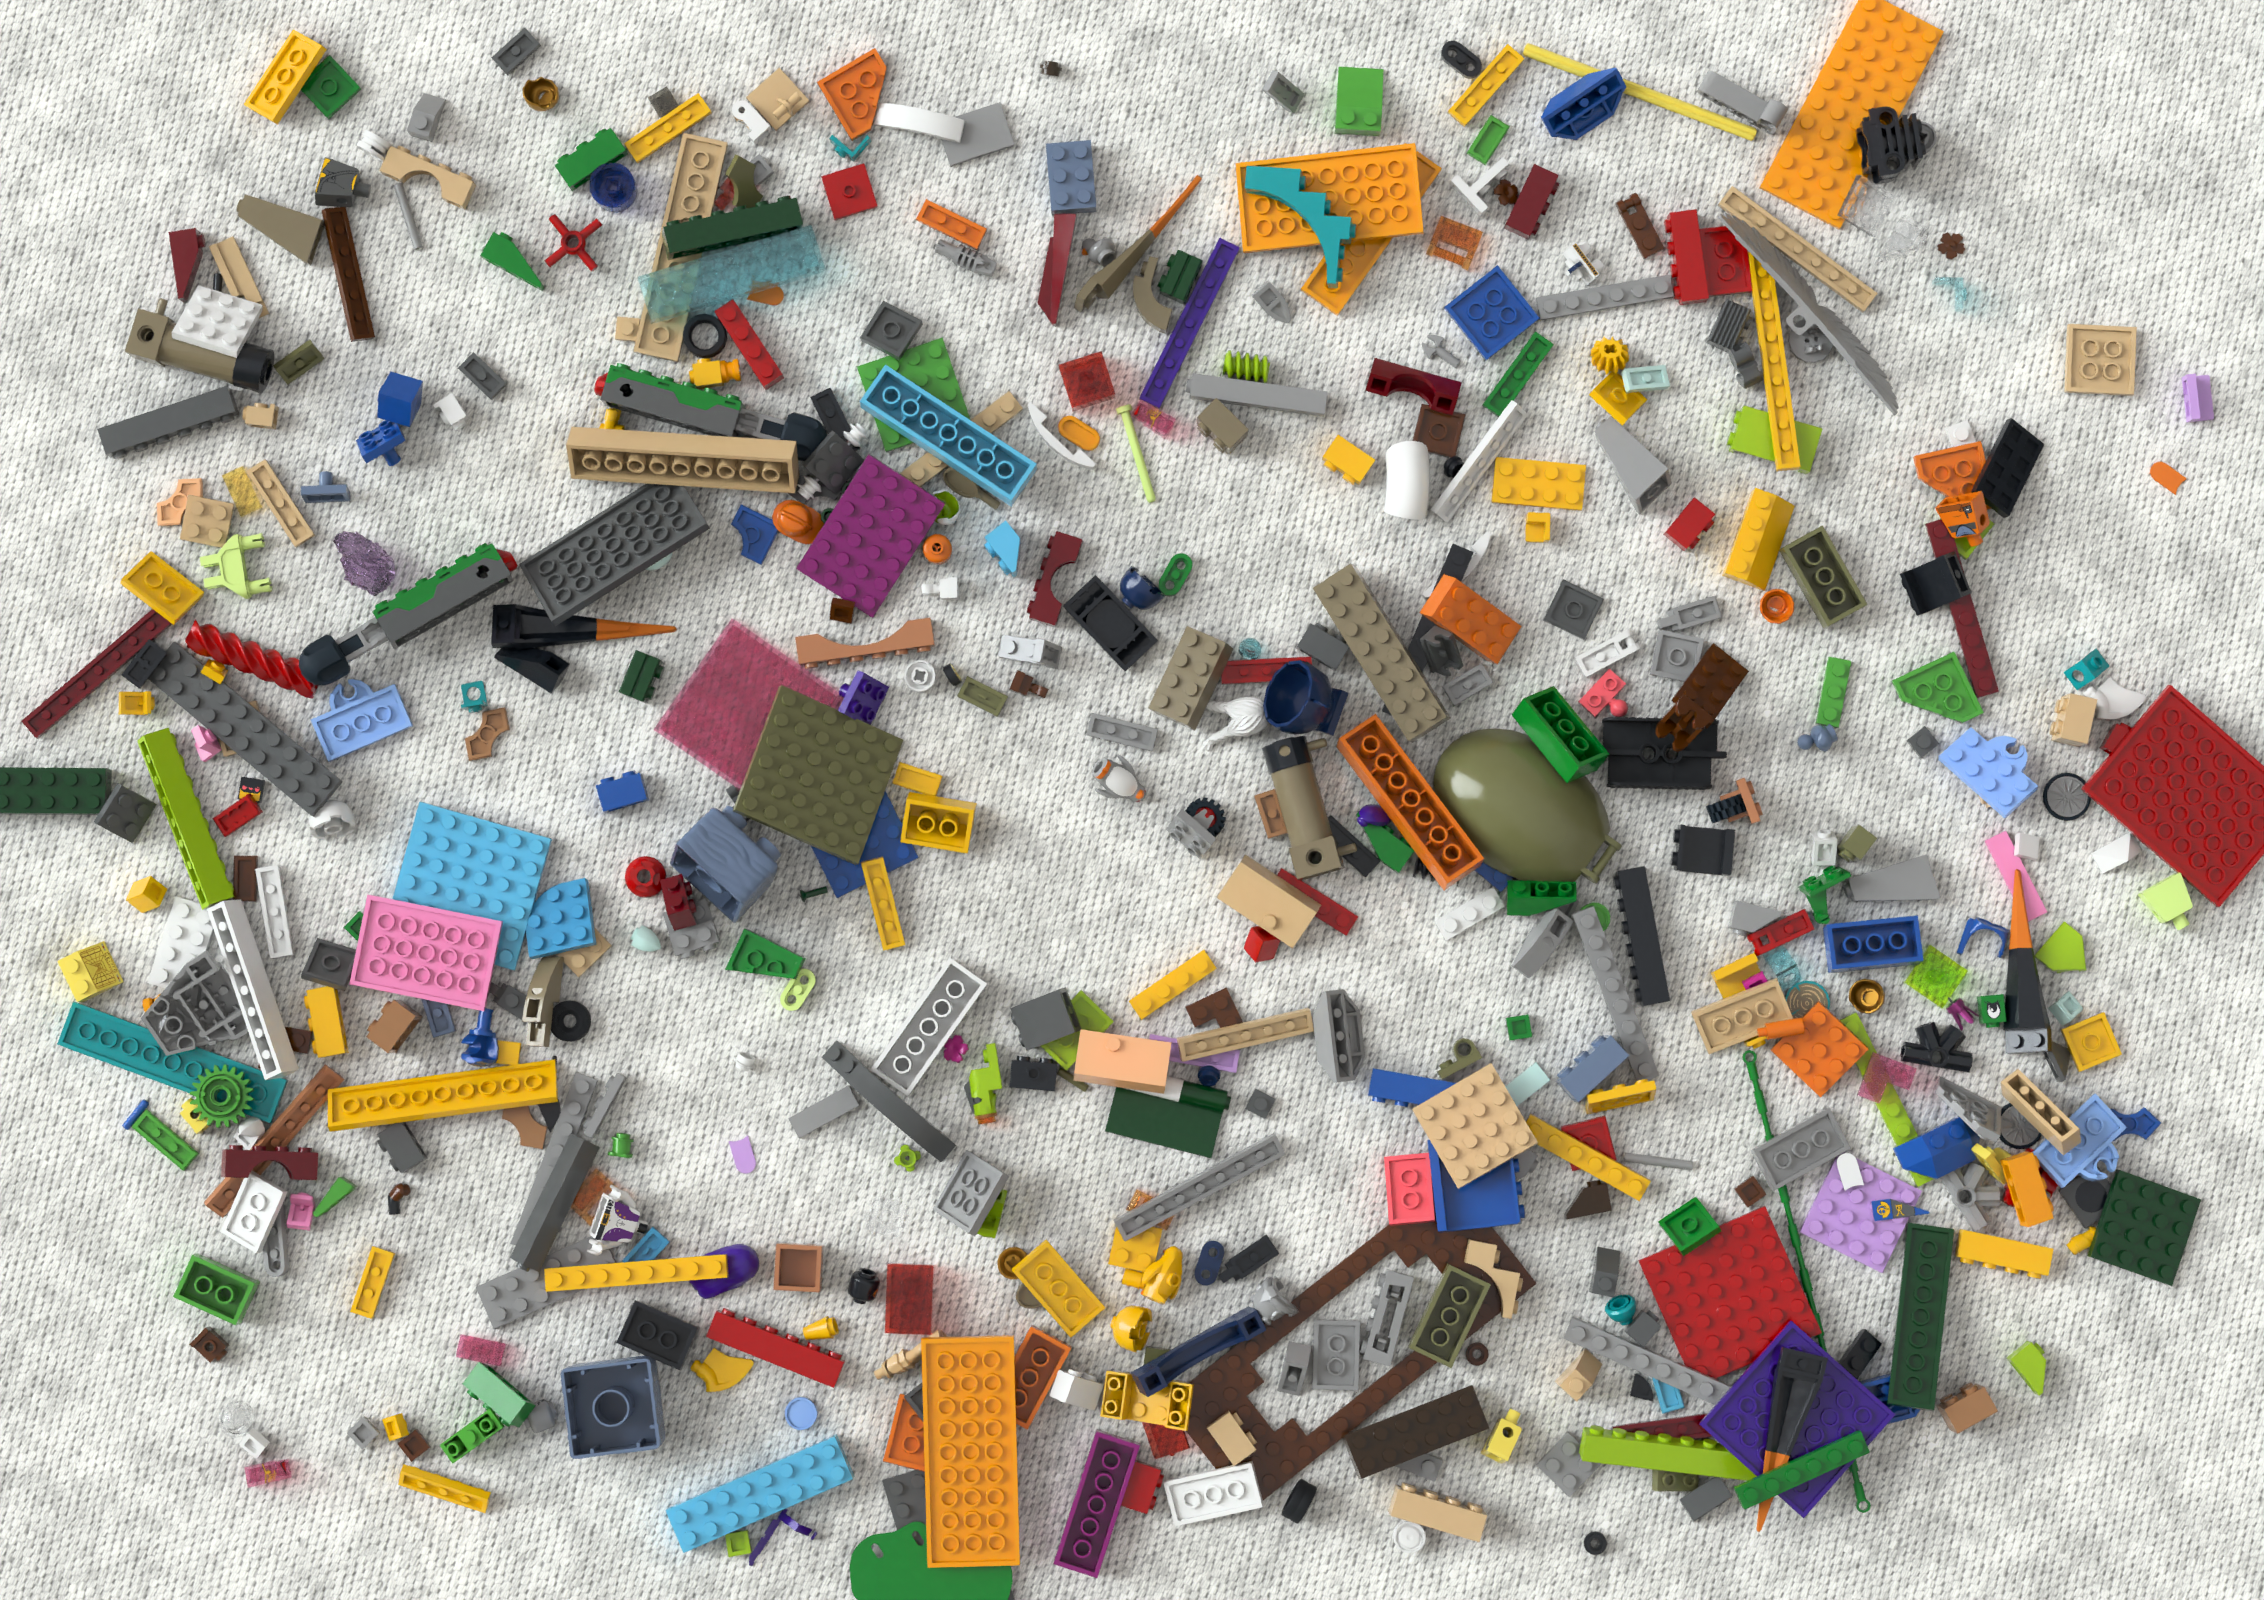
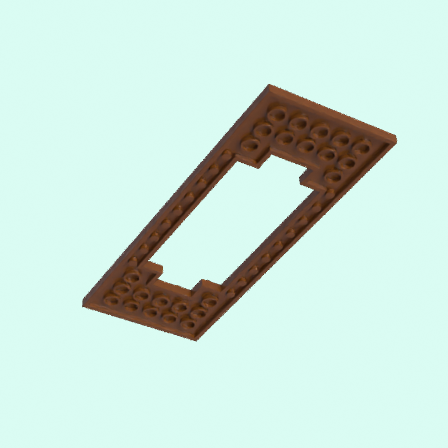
[1186,1203,1537,1511]

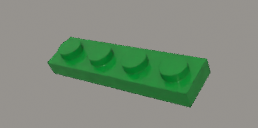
[1482,331,1554,417]

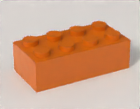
[1419,574,1522,664]
[1014,1325,1072,1430]

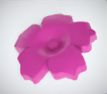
[944,1035,969,1063]

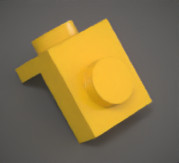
[119,691,155,715]

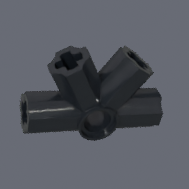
[1900,1021,1973,1073]

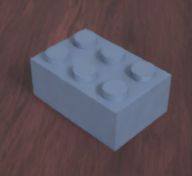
[1046,140,1097,216]
[1556,1035,1629,1102]

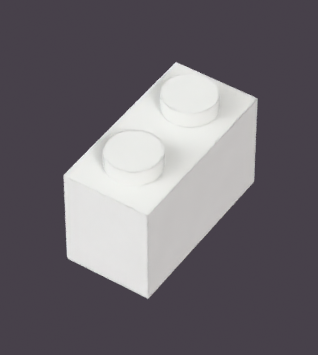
[1049,1368,1104,1411]

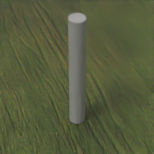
[394,183,423,250]
[1624,1153,1693,1170]

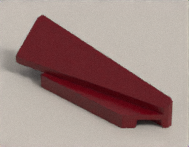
[1037,214,1077,327]

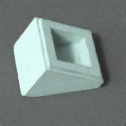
[2048,991,2083,1026]

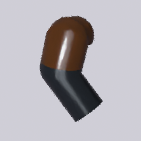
[388,1183,410,1215]

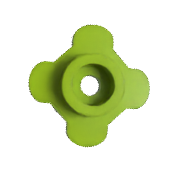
[894,1145,921,1172]

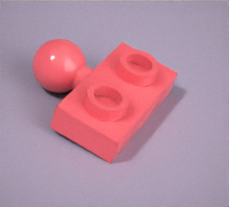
[1578,668,1628,718]

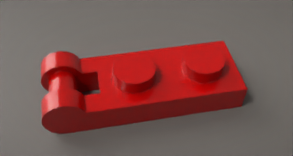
[1747,909,1814,956]

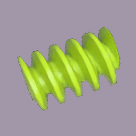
[1222,350,1270,383]

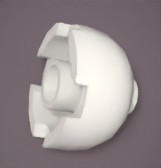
[309,798,356,840]

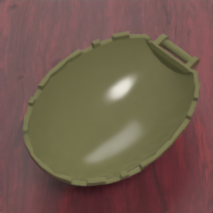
[1433,728,1622,884]

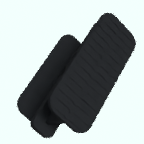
[1602,717,1727,790]

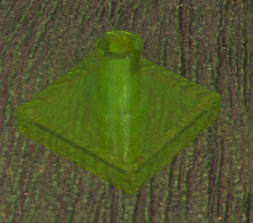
[1903,945,1968,1008]

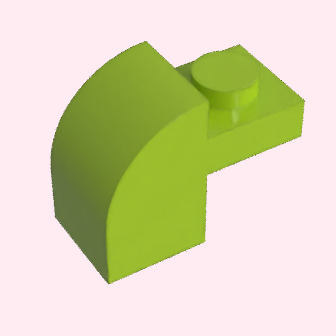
[977,1189,1008,1238]

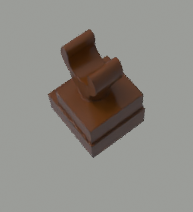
[1009,670,1049,698]

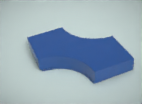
[2110,1107,2161,1141]

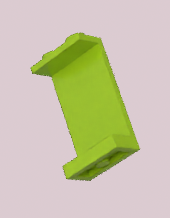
[1727,406,1823,474]

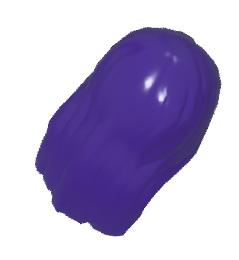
[690,1244,759,1299]

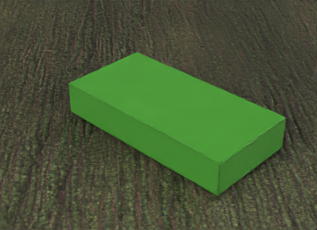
[1466,115,1510,166]

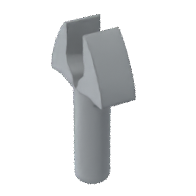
[1422,335,1460,368]

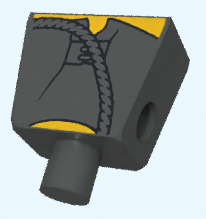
[315,157,371,207]

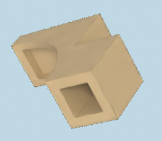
[1464,1239,1523,1319]

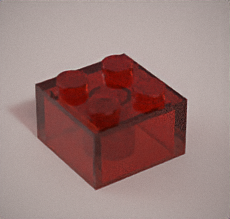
[1058,351,1115,412]

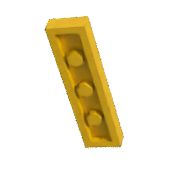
[1448,44,1525,127]
[624,93,712,164]
[861,856,905,951]
[1129,950,1217,1020]
[398,1464,491,1513]

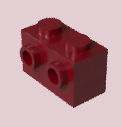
[660,874,697,931]

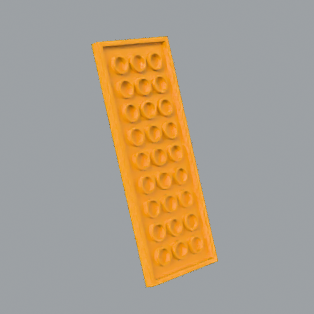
[1759,0,1944,230]
[921,1335,1020,1568]

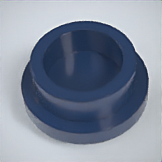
[1198,1066,1221,1086]

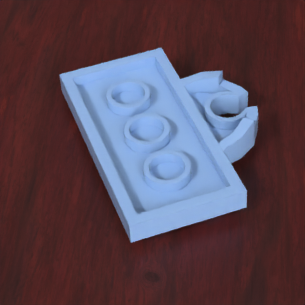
[311,679,413,762]
[1938,727,2038,818]
[2032,1093,2127,1189]

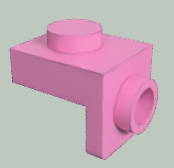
[191,725,222,762]
[286,1192,315,1231]

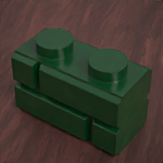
[1157,250,1203,305]
[619,650,665,703]

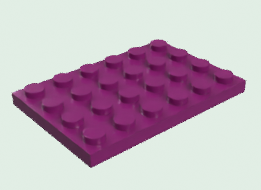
[796,454,946,618]

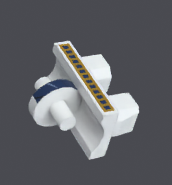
[1563,241,1604,286]

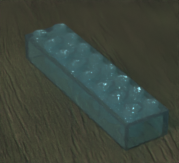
[637,225,825,324]

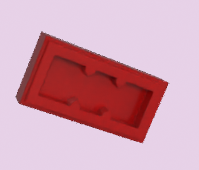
[212,793,263,837]

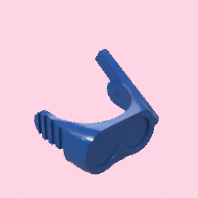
[1956,917,2009,958]

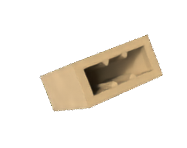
[1555,1348,1602,1402]

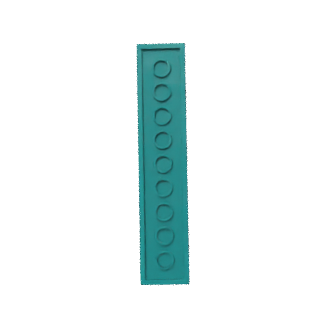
[57,1001,288,1123]

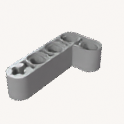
[1697,71,1788,134]

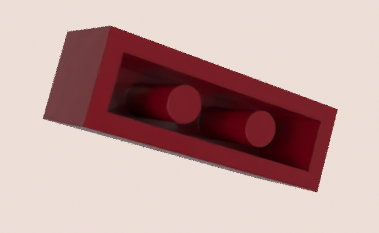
[1504,164,1560,240]

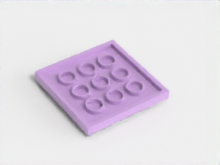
[1799,1152,1922,1273]

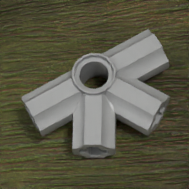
[1940,1162,2000,1232]

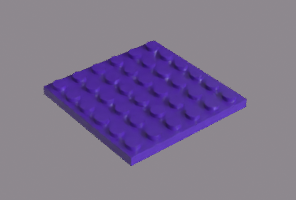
[1699,1320,1896,1518]

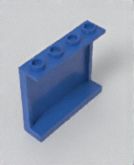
[1427,1140,1525,1233]

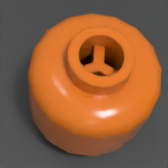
[923,534,952,565]

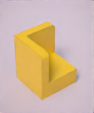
[1525,512,1550,543]
[126,876,167,913]

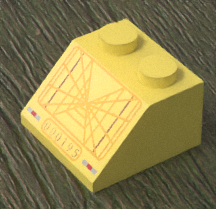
[57,941,124,1002]

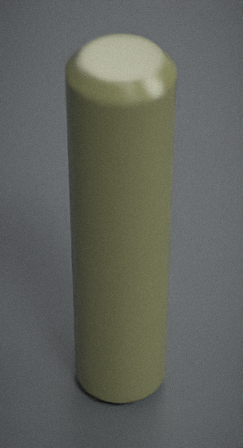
[1057,1068,1089,1092]

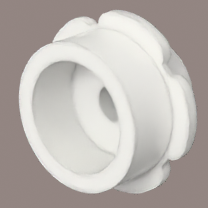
[734,1052,756,1071]

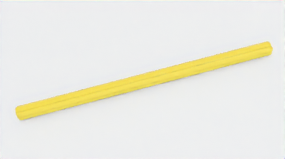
[1523,43,1757,141]

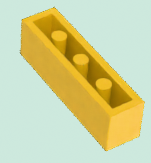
[1954,1229,2054,1279]

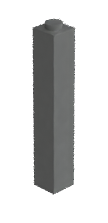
[510,1134,600,1272]

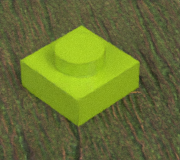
[725,1529,752,1557]

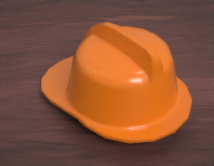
[772,500,825,544]

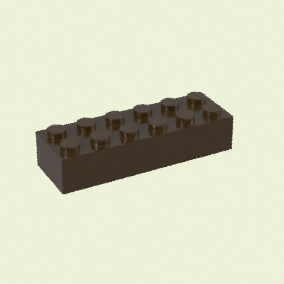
[1342,1385,1489,1479]

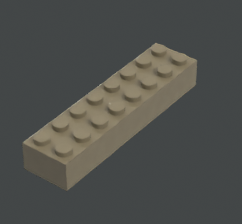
[1313,563,1451,743]

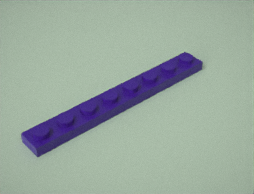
[1139,238,1240,409]

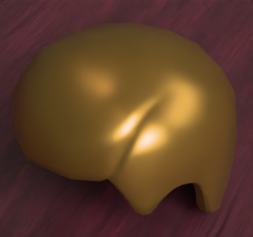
[523,77,559,111]
[1849,979,1885,1014]

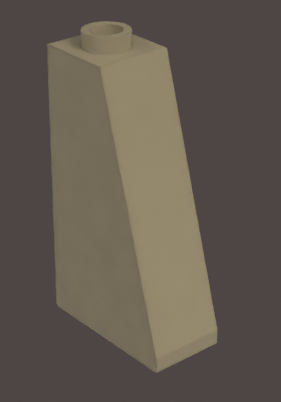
[237,194,325,266]

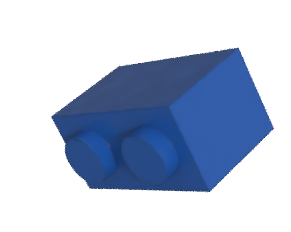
[596,770,649,813]

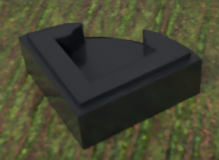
[1630,1374,1653,1401]

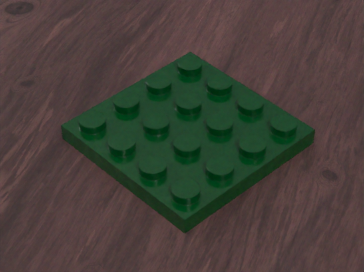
[2087,1169,2201,1286]

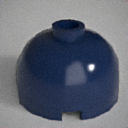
[1120,566,1165,610]

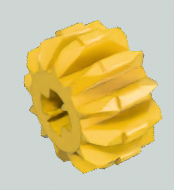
[1590,336,1629,375]

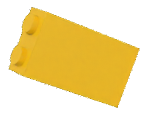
[1711,953,1776,1049]

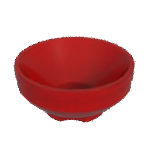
[625,856,667,898]

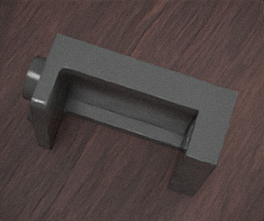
[1010,987,1082,1051]

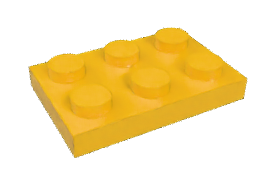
[120,551,204,625]
[1585,1079,1656,1115]

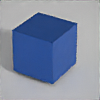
[377,371,423,427]

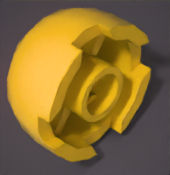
[1111,1305,1152,1353]

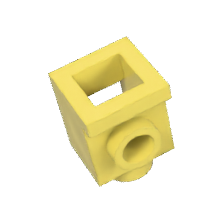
[180,1098,215,1134]

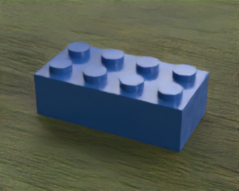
[1823,915,1924,973]

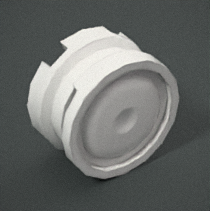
[356,130,392,162]
[904,660,936,693]
[1393,1520,1426,1554]

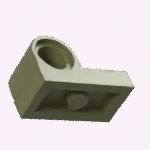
[1436,1038,1482,1080]

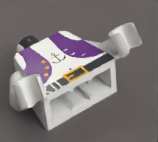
[587,1185,648,1255]

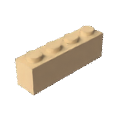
[2000,1069,2081,1156]

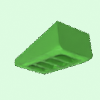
[313,1177,357,1217]

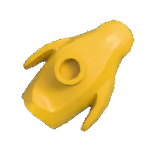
[1141,1246,1183,1305]

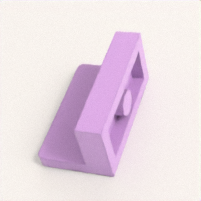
[2182,374,2214,422]

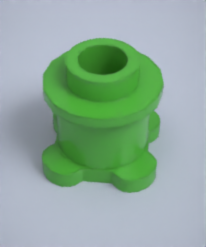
[608,1133,634,1158]

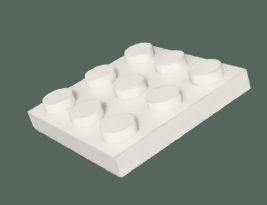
[172,285,263,358]

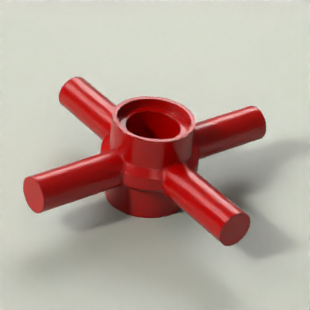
[544,214,602,272]

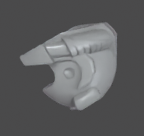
[1250,1276,1299,1325]

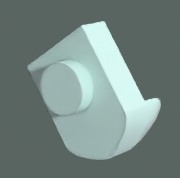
[631,925,661,952]

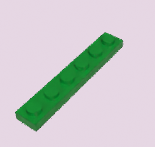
[1734,1430,1870,1510]

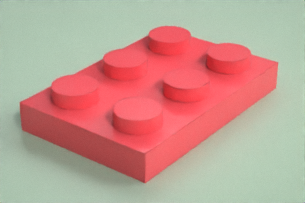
[1384,1153,1436,1226]

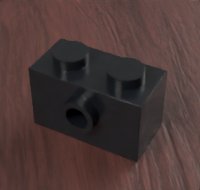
[1009,1056,1058,1091]

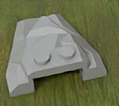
[141,950,248,1056]

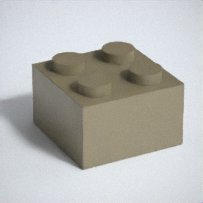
[1197,398,1249,455]

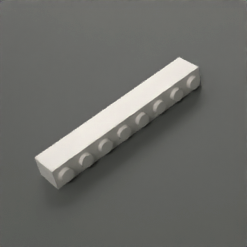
[207,899,299,1080]

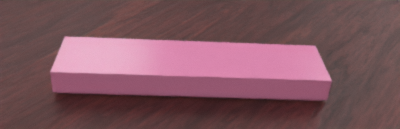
[1985,831,2047,922]

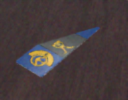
[1871,1199,1930,1221]

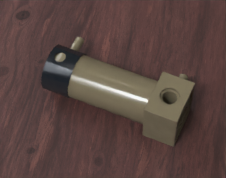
[1262,736,1357,881]

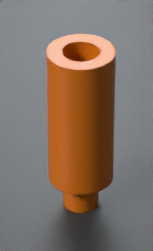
[1757,1018,1804,1040]

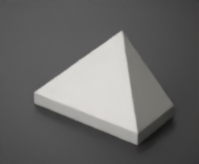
[2091,832,2142,873]

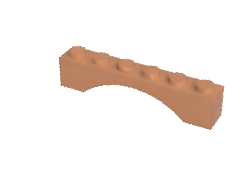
[795,618,935,669]

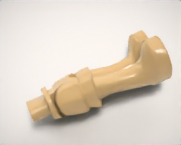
[874,1329,947,1380]

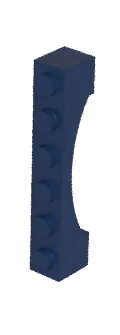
[1131,1306,1266,1397]

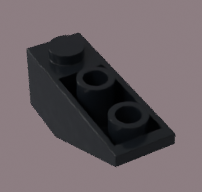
[494,648,570,694]

